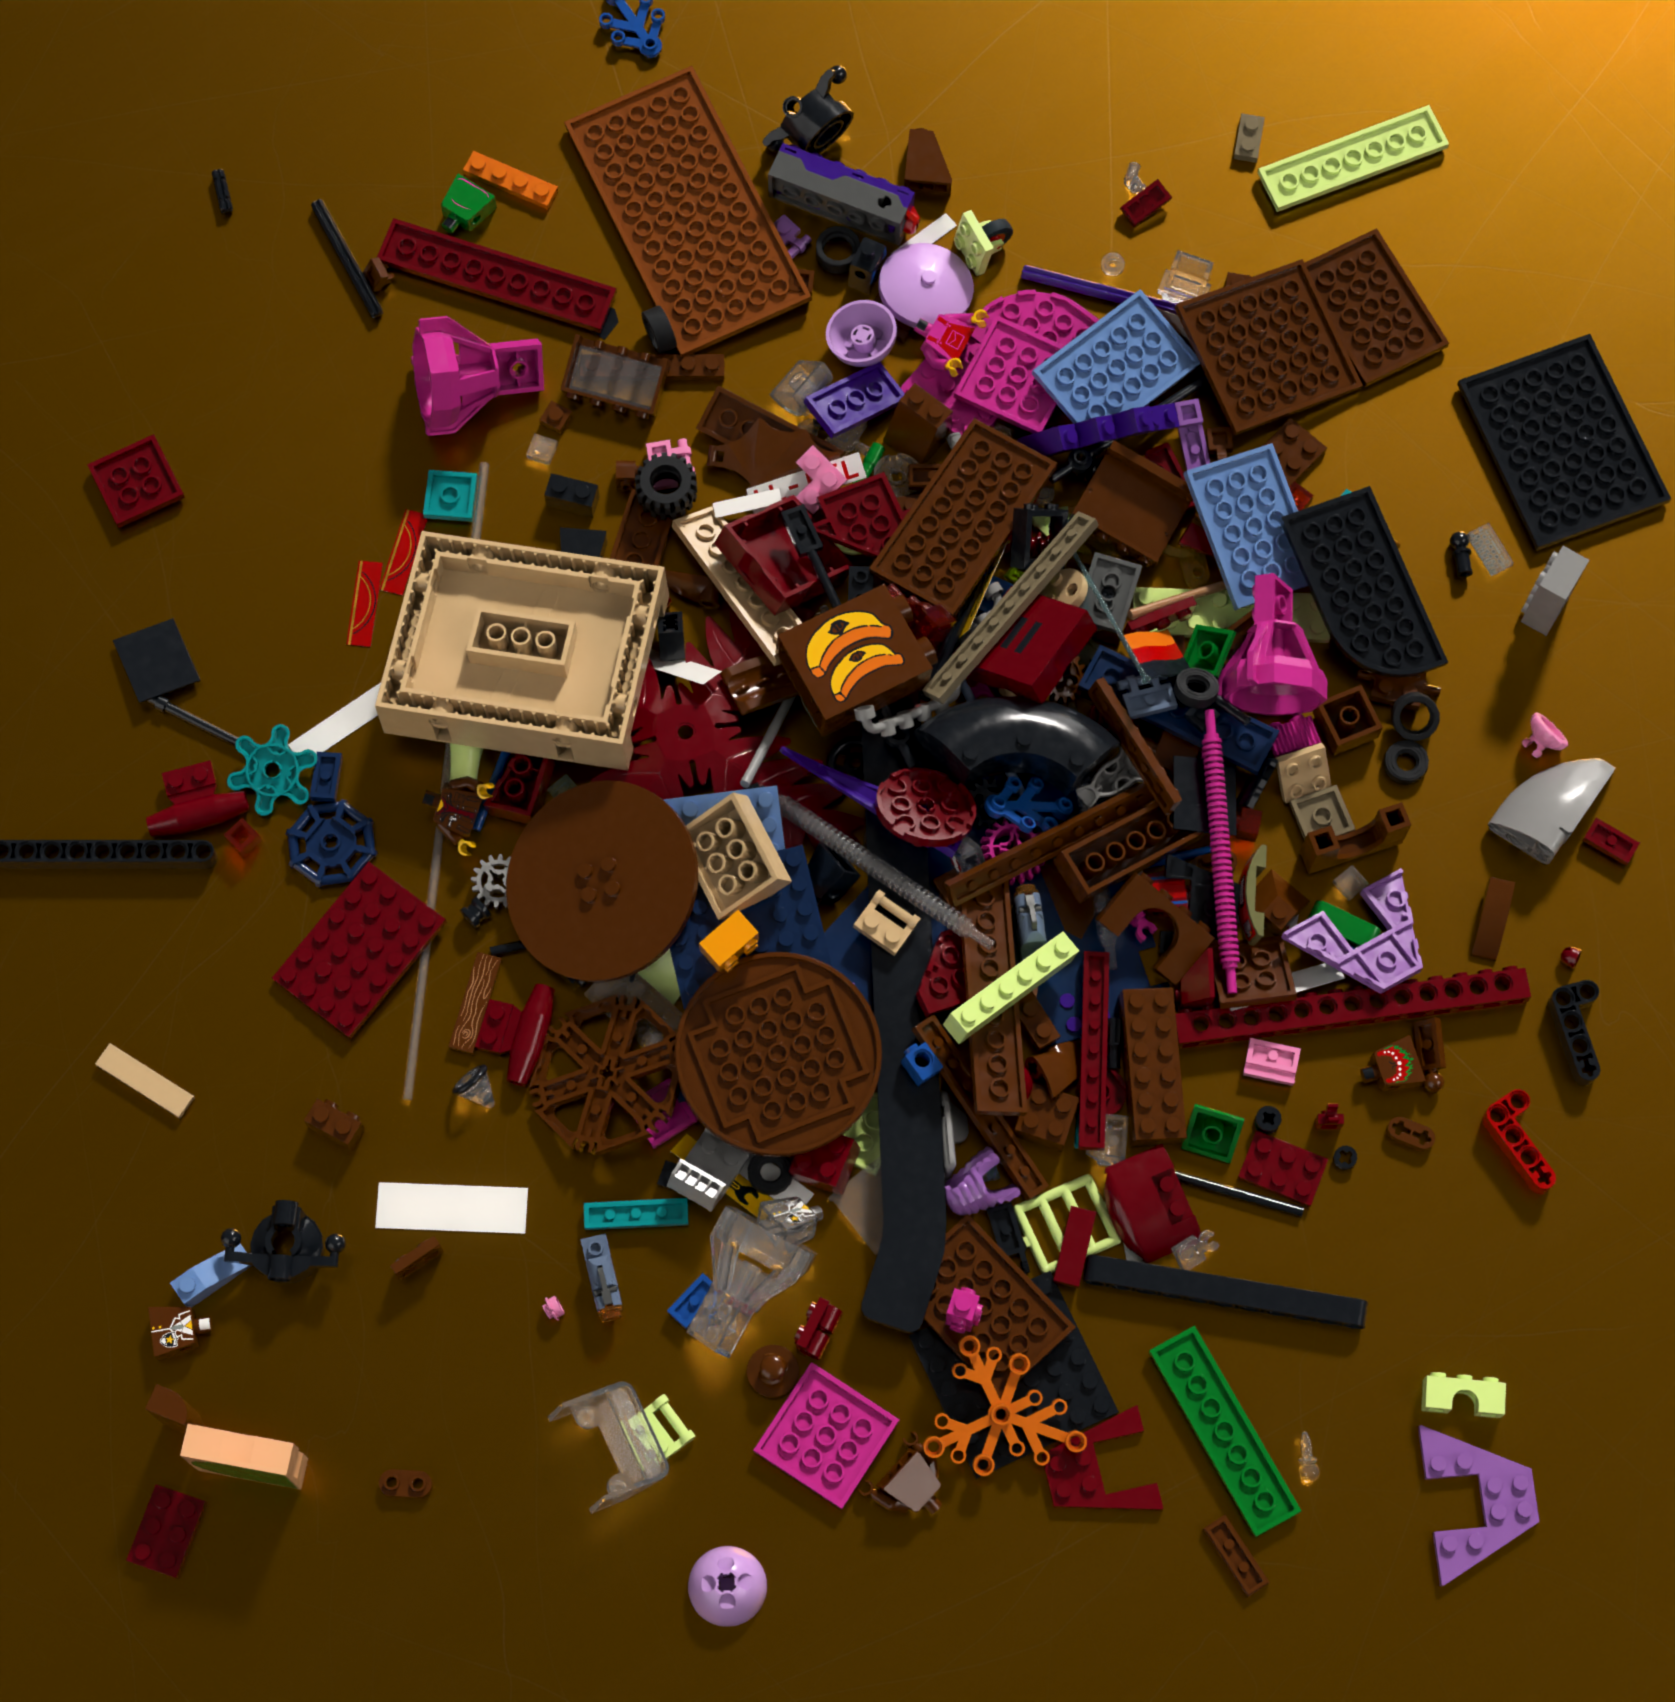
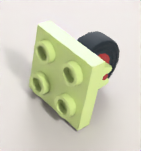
[954,210,1013,276]

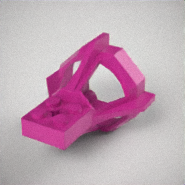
[411,316,544,436]
[1217,573,1327,717]

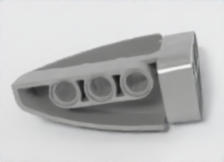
[1488,758,1616,864]

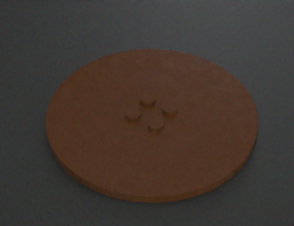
[506,780,698,982]
[674,952,882,1157]

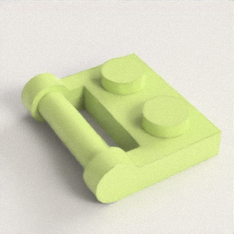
[627,1394,696,1466]

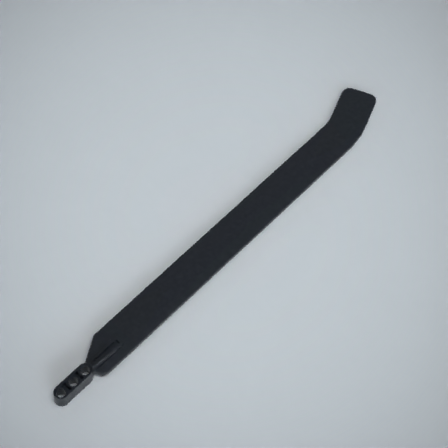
[861,580,947,1333]

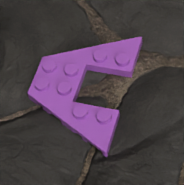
[1281,868,1423,994]
[1418,1425,1539,1587]

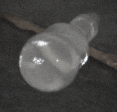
[1298,1432,1320,1483]

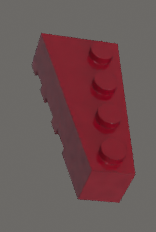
[483,753,556,824]

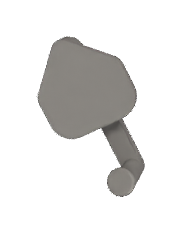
[940,1090,969,1182]

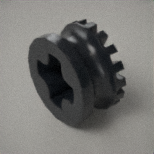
[1333,1146,1357,1170]

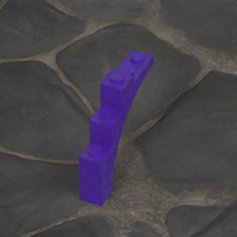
[1017,403,1180,457]

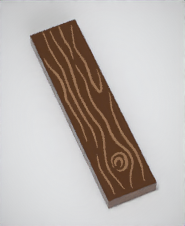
[448,952,502,1055]

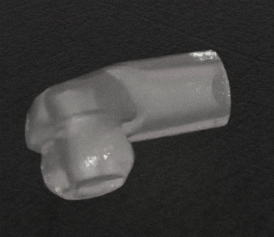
[1124,162,1146,194]

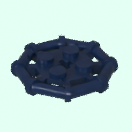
[285,799,378,888]

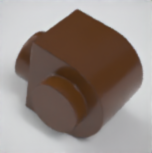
[616,460,640,491]

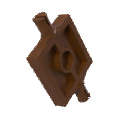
[1356,668,1441,711]

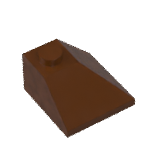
[1255,869,1310,936]

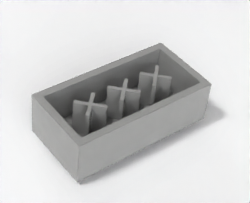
[1521,546,1589,636]

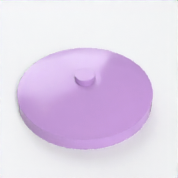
[878,243,974,328]

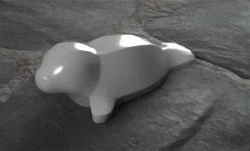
[1076,746,1144,809]

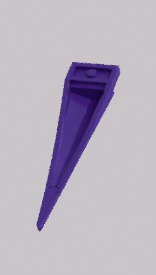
[779,747,963,858]

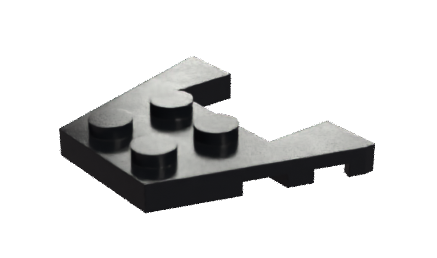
[1158,855,1240,954]

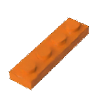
[463,151,559,210]

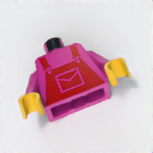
[914,309,989,377]

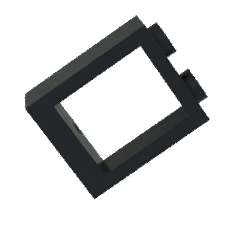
[1010,503,1068,570]

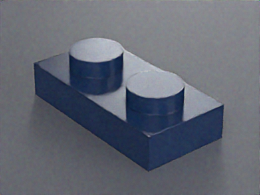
[310,752,343,802]

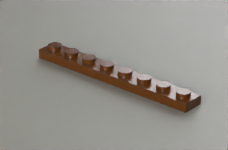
[932,868,1061,1051]
[911,1014,1049,1201]

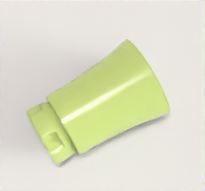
[449,743,483,782]

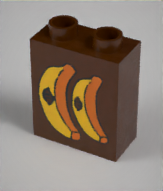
[775,584,938,737]

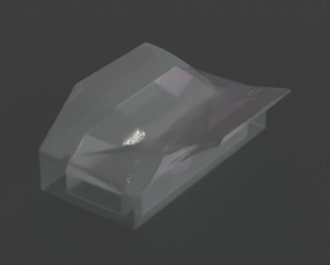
[1086,1114,1129,1167]

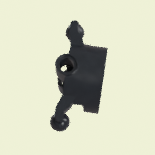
[763,65,854,154]
[221,1200,346,1285]

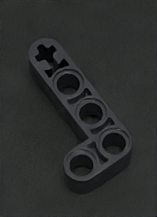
[1547,980,1600,1086]

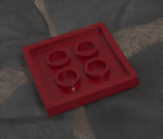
[87,434,185,528]

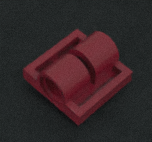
[794,1297,843,1360]

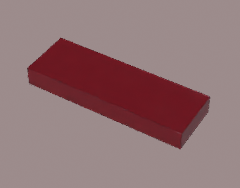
[1053,1206,1096,1288]

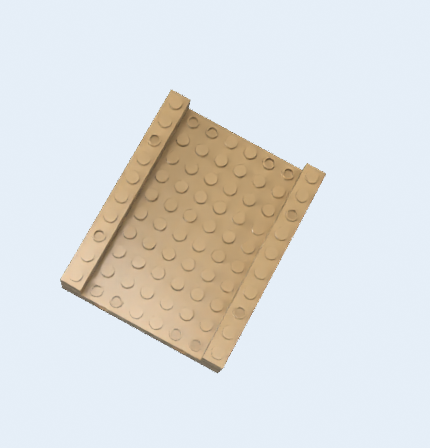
[375,531,669,771]

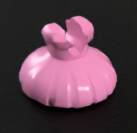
[1522,713,1568,758]

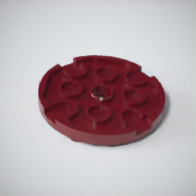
[875,768,976,847]

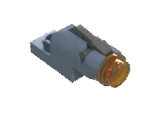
[1014,884,1047,961]
[580,1233,623,1322]

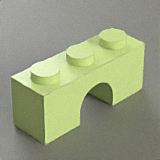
[1421,1372,1506,1418]

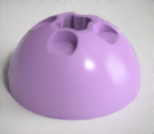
[826,300,897,367]
[688,1546,767,1627]

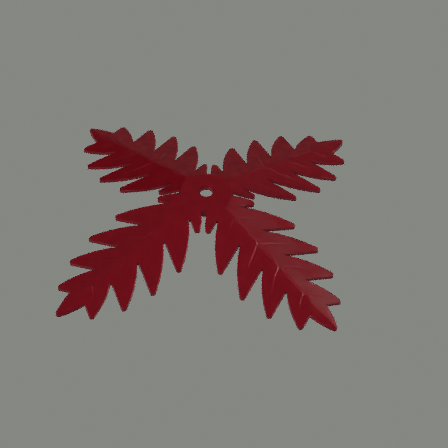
[591,605,867,861]

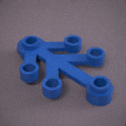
[599,0,665,58]
[984,776,1073,833]

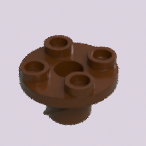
[747,1345,799,1398]

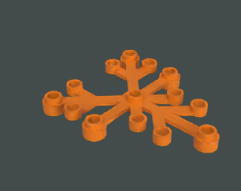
[923,1335,1087,1476]

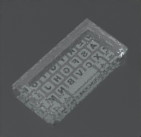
[1467,523,1514,576]

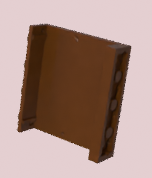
[1068,440,1193,568]

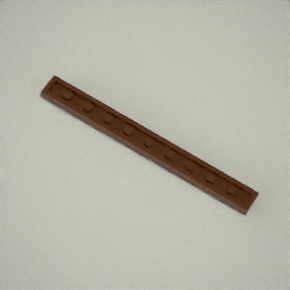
[944,782,1157,907]

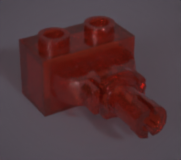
[887,583,957,651]

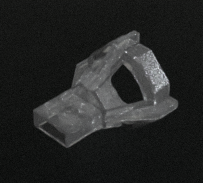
[687,1205,818,1358]

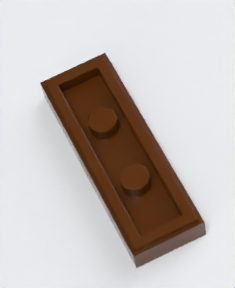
[1202,1515,1270,1598]

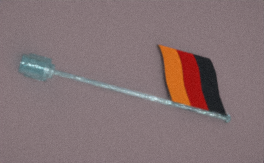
[1049,520,1190,684]

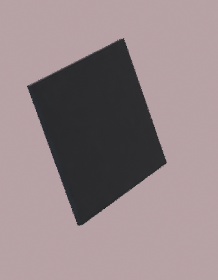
[113,618,200,703]
[1173,756,1237,836]

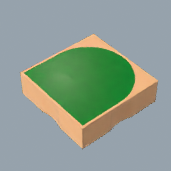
[180,1424,308,1490]

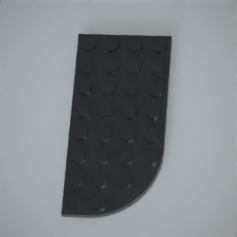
[1279,486,1448,677]

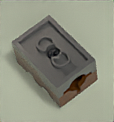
[1079,552,1142,646]

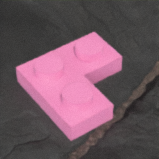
[796,445,848,515]

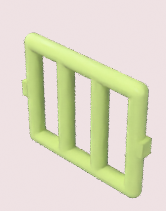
[1013,1174,1121,1274]

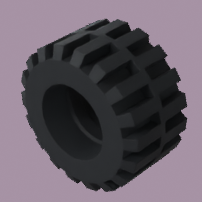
[635,452,697,520]

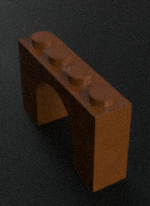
[1300,802,1411,874]
[1095,872,1215,985]

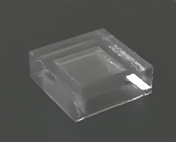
[1332,865,1369,901]

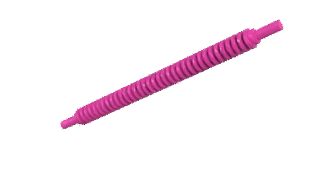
[1202,709,1240,994]

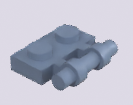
[1117,675,1178,720]

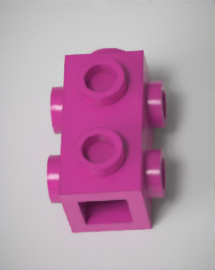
[946,1287,983,1333]

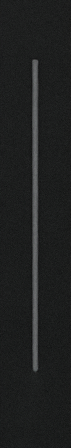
[402,462,489,1100]

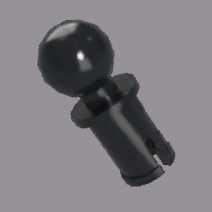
[1450,531,1473,578]

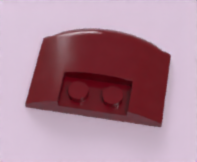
[1104,1144,1203,1264]

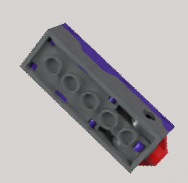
[768,143,920,246]

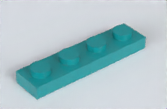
[584,1198,689,1230]

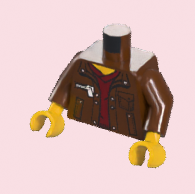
[422,776,494,856]

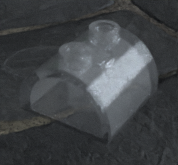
[769,360,833,416]

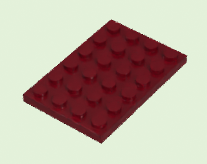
[272,861,447,1039]

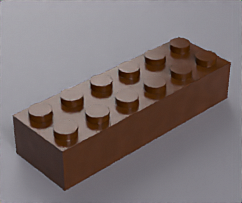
[1053,802,1206,904]
[1118,987,1187,1146]

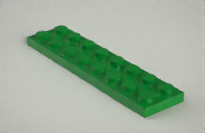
[1149,1325,1302,1538]

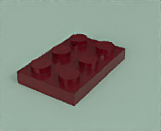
[1237,1130,1329,1208]
[126,1484,207,1579]

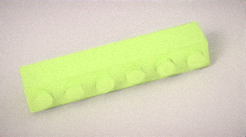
[943,932,1079,1044]

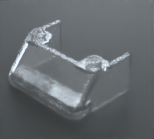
[548,1381,669,1513]

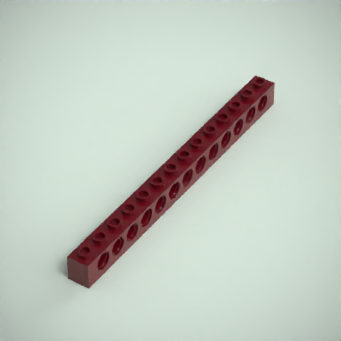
[1176,966,1531,1050]

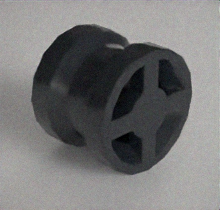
[460,897,492,929]
[1254,1106,1282,1135]

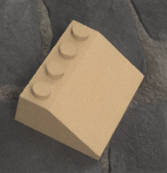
[686,792,792,920]

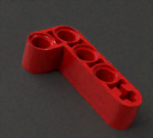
[1482,1089,1556,1194]

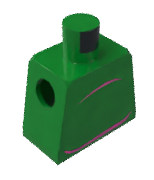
[441,173,497,234]

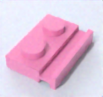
[1243,1038,1301,1086]

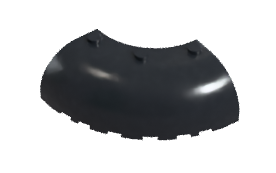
[910,696,1121,797]

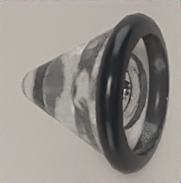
[452,1064,494,1108]

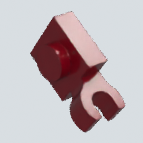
[1315,1103,1344,1130]

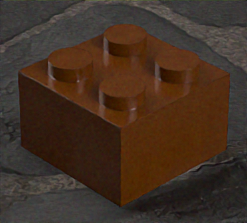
[1313,684,1383,756]
[1014,1083,1080,1152]

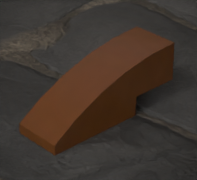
[1471,877,1515,961]

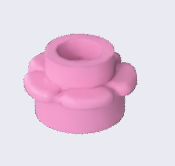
[542,1296,565,1320]

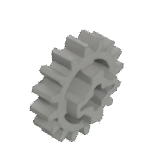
[471,854,511,910]

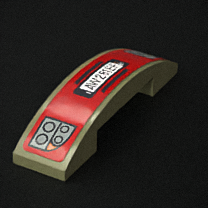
[1238,844,1267,946]

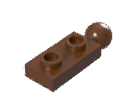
[1413,1017,1446,1093]

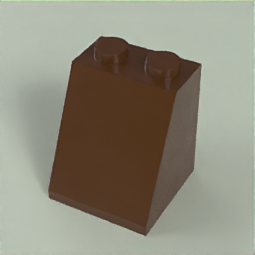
[883,383,953,464]

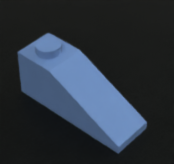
[170,1243,252,1307]

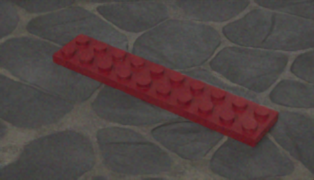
[376,218,617,333]

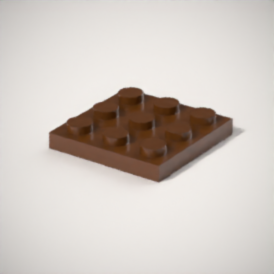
[1207,935,1297,1009]

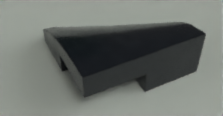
[1236,757,1279,816]

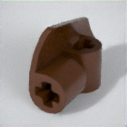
[1024,1040,1081,1099]

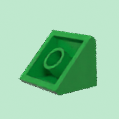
[1184,624,1237,679]
[1181,1104,1245,1163]

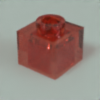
[1289,481,1314,511]
[1236,807,1263,842]
[223,818,262,858]

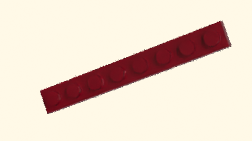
[1078,951,1110,1151]

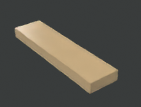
[95,1043,195,1119]

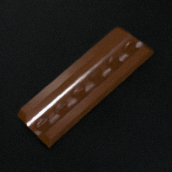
[720,654,799,716]

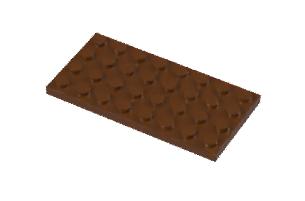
[869,418,1057,619]

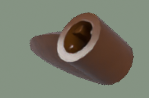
[665,570,722,609]

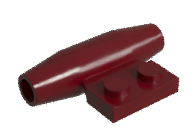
[146,760,249,837]
[475,984,555,1087]

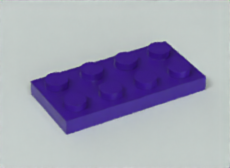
[803,362,905,439]

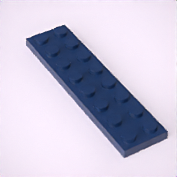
[1078,645,1279,775]

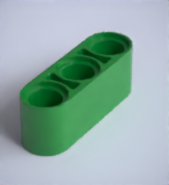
[1307,900,1382,948]

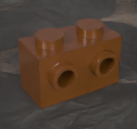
[304,1099,365,1151]

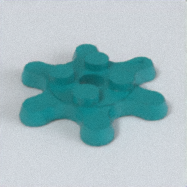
[227,724,318,816]

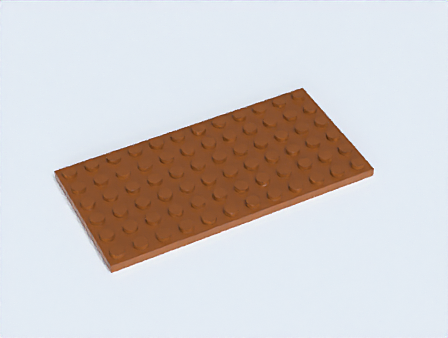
[564,66,812,357]

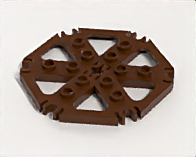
[529,994,680,1156]

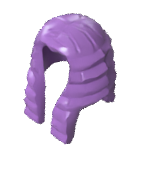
[945,1146,1021,1216]

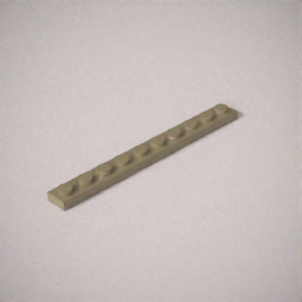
[922,511,1099,704]

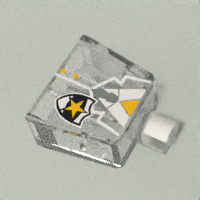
[757,1197,823,1251]

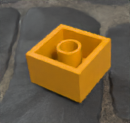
[699,910,759,973]

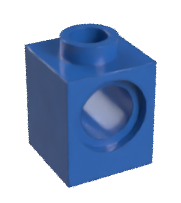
[900,1042,943,1087]

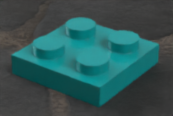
[423,470,478,522]

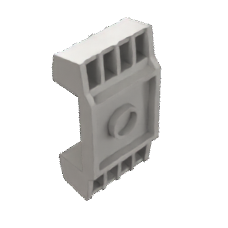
[667,1128,751,1212]

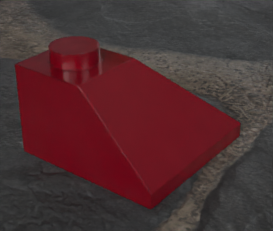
[1174,948,1215,1011]

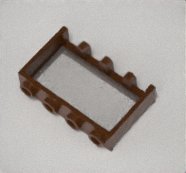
[560,334,671,420]

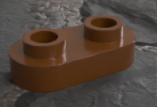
[379,1469,433,1499]

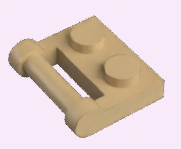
[853,889,921,956]

